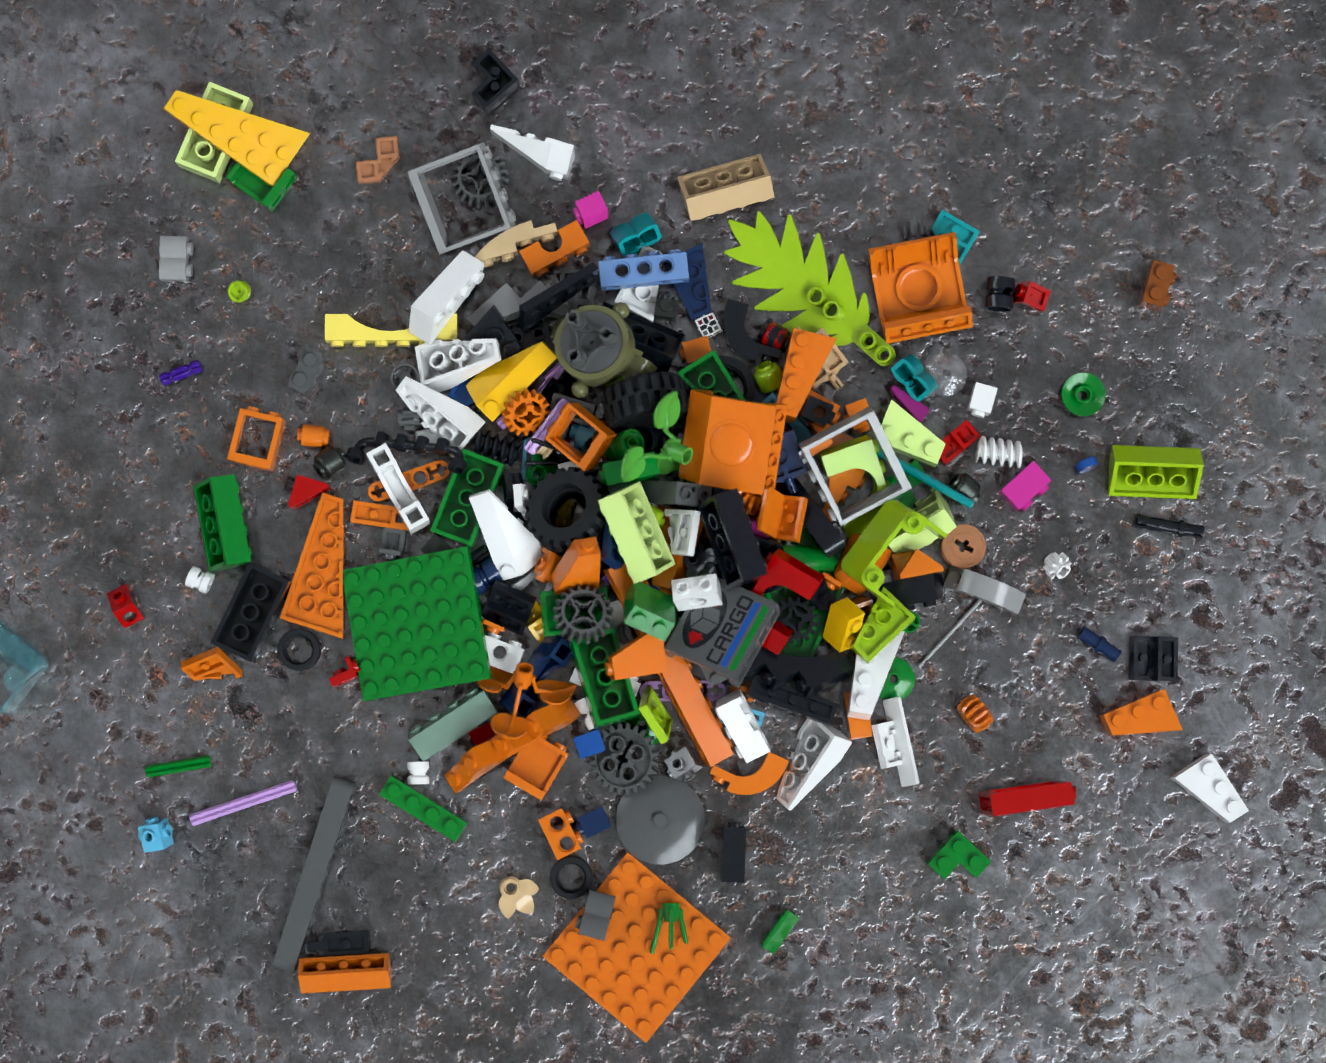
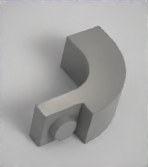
[943,566,1026,615]

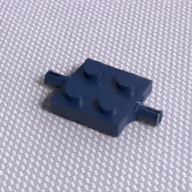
[776,428,809,494]

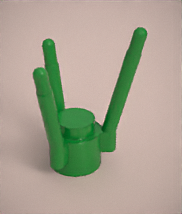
[650,903,688,954]

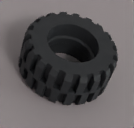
[601,371,689,433]
[525,467,610,556]

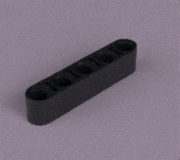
[775,477,847,558]

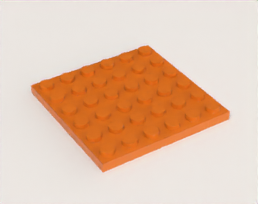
[542,852,731,1043]

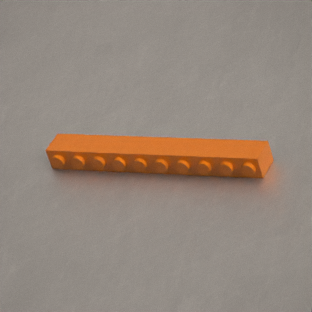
[603,563,733,767]

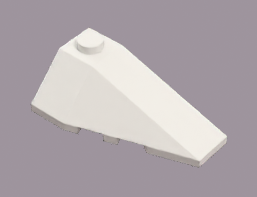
[490,125,575,181]
[415,338,501,393]
[395,376,485,458]
[469,489,544,581]

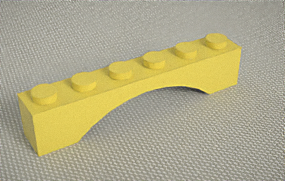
[325,313,459,347]

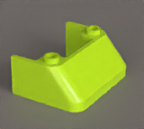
[841,500,948,607]

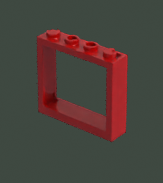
[978,781,1077,816]

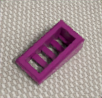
[889,385,930,423]

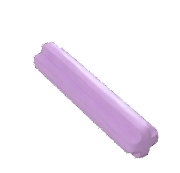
[524,398,570,455]

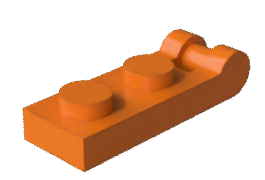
[350,500,409,532]

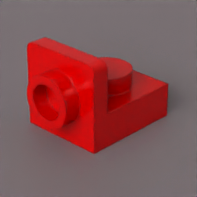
[1013,281,1051,311]
[329,656,361,688]

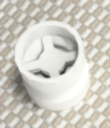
[185,566,215,594]
[407,762,430,785]

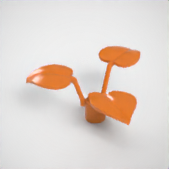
[477,662,577,739]

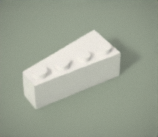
[409,250,484,345]

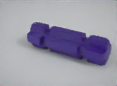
[159,360,202,385]

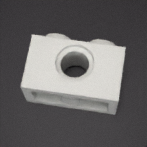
[671,574,723,611]
[485,632,525,674]

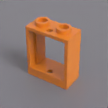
[545,402,617,471]
[227,406,286,472]

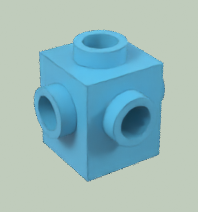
[138,816,174,853]

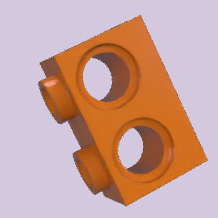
[538,808,584,860]

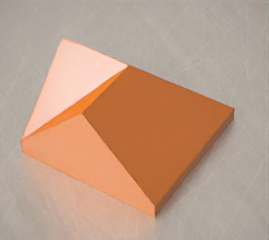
[891,549,944,581]

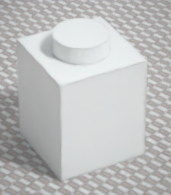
[967,382,997,418]

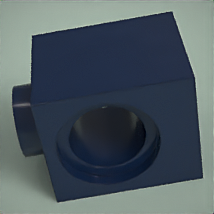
[576,806,612,838]

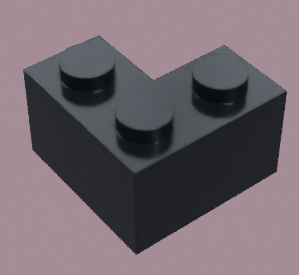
[471,48,520,115]

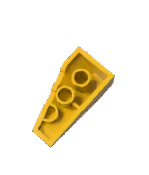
[466,341,557,422]

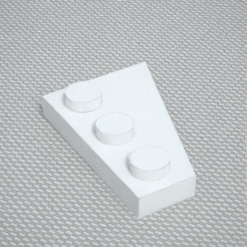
[614,246,663,323]

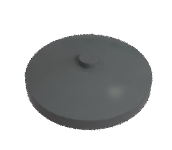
[616,775,705,865]

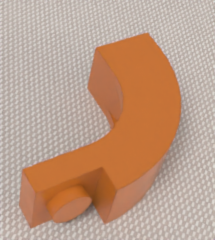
[709,752,789,795]

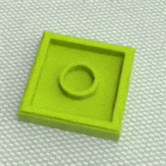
[638,686,673,744]

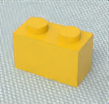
[822,597,865,653]

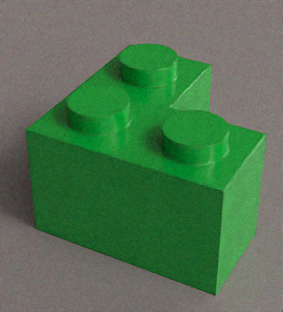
[926,830,991,879]

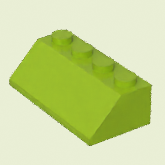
[1108,445,1204,499]

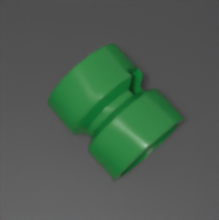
[604,429,645,462]

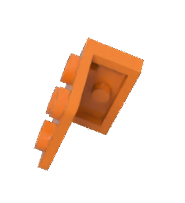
[756,487,808,543]

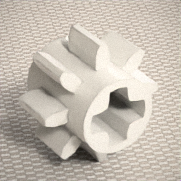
[1043,552,1072,579]

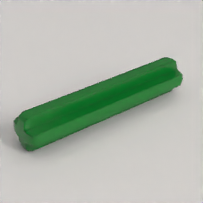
[145,755,212,777]

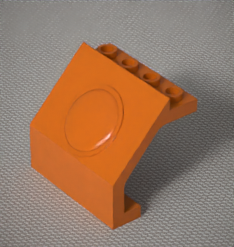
[868,232,973,344]
[678,389,788,495]

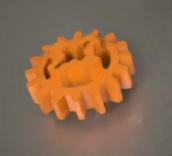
[501,388,550,436]

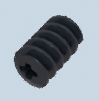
[475,427,523,466]

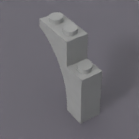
[467,281,571,327]

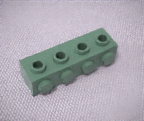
[408,687,498,762]

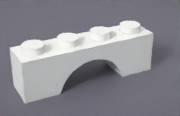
[366,443,430,534]

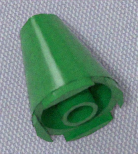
[782,542,838,587]

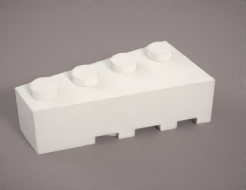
[847,625,905,720]

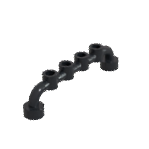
[345,432,467,474]

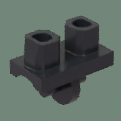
[809,581,836,611]

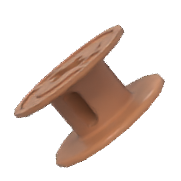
[940,524,986,569]

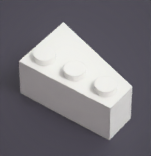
[714,689,771,763]

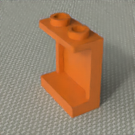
[503,736,569,801]

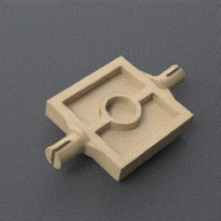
[796,326,849,391]

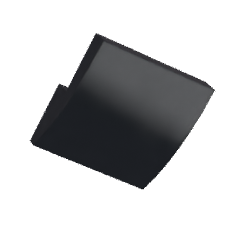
[482,580,536,636]
[1129,635,1179,682]

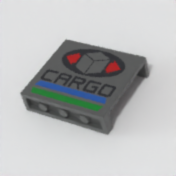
[664,578,781,688]

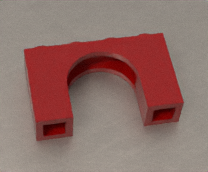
[749,548,825,655]

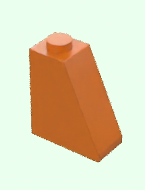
[551,537,601,595]
[605,632,668,680]

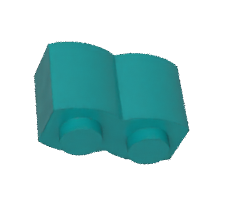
[609,213,662,257]
[891,354,938,402]

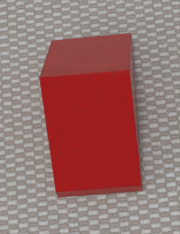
[288,474,332,510]

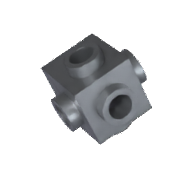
[664,746,704,782]

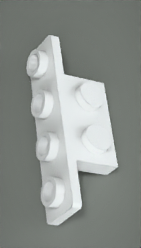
[871,697,919,787]

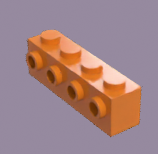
[298,953,392,993]

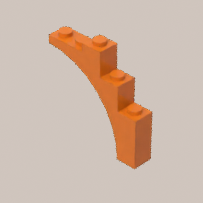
[799,390,867,523]
[444,698,580,794]

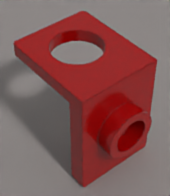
[107,584,144,628]

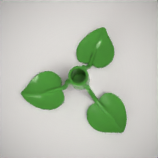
[621,391,693,482]

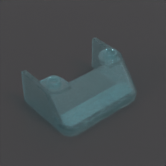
[0,621,48,714]

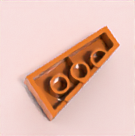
[776,328,837,423]

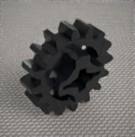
[776,597,819,645]

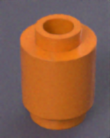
[297,424,330,448]

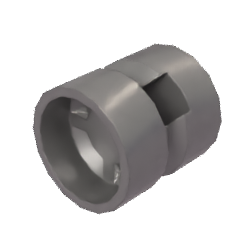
[390,363,420,389]

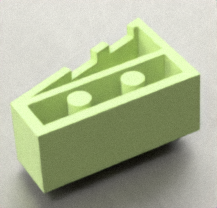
[876,399,945,468]
[889,488,957,554]

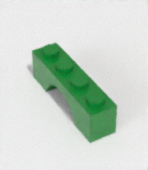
[379,775,468,842]

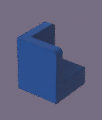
[573,729,605,759]

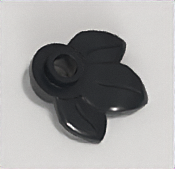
[683,547,718,578]

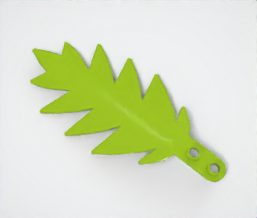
[724,211,896,366]

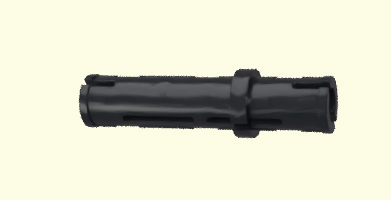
[1135,514,1204,540]

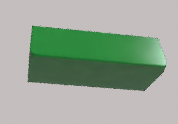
[760,908,799,954]

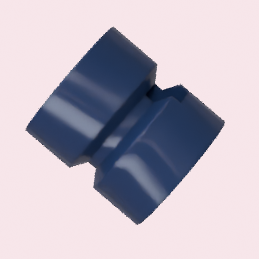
[473,556,504,596]

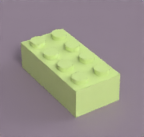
[175,82,254,183]
[598,482,676,584]

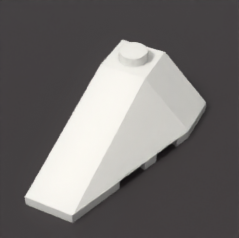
[776,718,852,811]

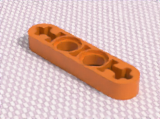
[368,460,451,502]

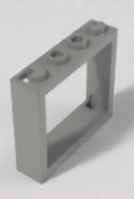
[408,143,516,255]
[798,407,912,526]

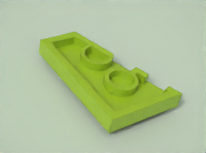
[852,586,916,664]

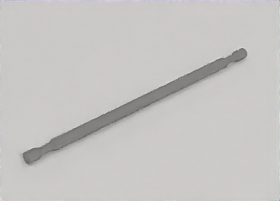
[917,599,982,668]

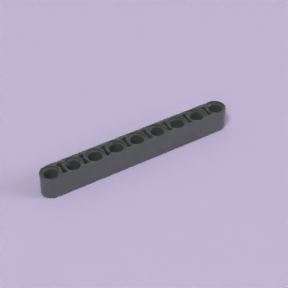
[272,776,356,974]

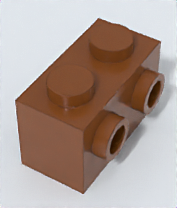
[1137,260,1176,312]

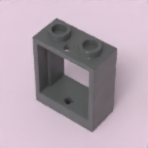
[643,481,712,508]

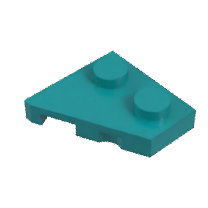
[931,210,980,266]

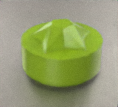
[228,280,251,303]

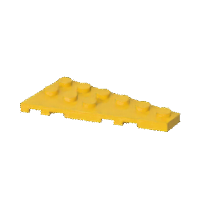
[163,90,310,187]

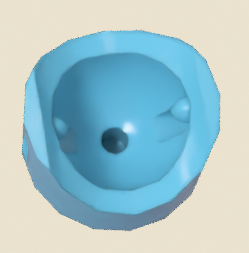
[569,423,596,452]

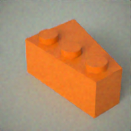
[1099,689,1183,736]

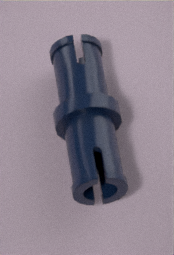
[1077,626,1122,662]

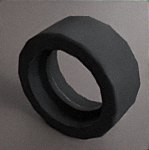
[277,629,321,671]
[550,856,592,899]

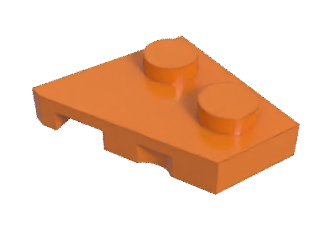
[180,647,243,681]

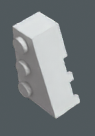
[1169,754,1249,823]

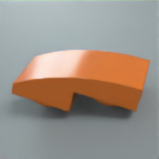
[843,691,873,740]

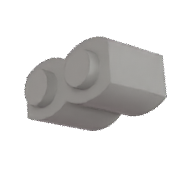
[159,236,194,282]

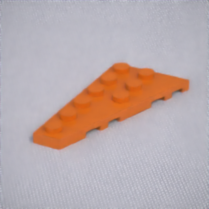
[280,493,344,639]

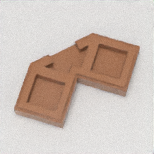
[356,136,400,185]

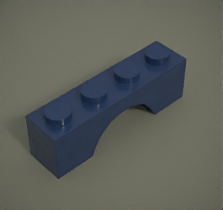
[499,635,572,718]

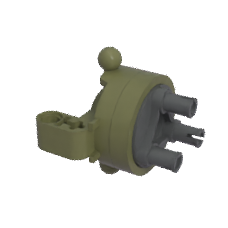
[549,302,657,398]

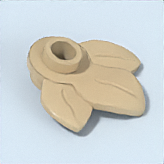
[499,876,539,919]

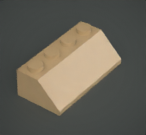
[677,154,775,221]

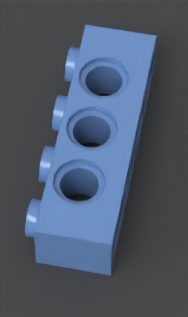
[598,249,689,291]

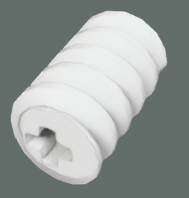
[975,436,1023,469]

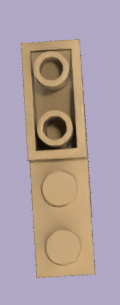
[475,220,558,268]

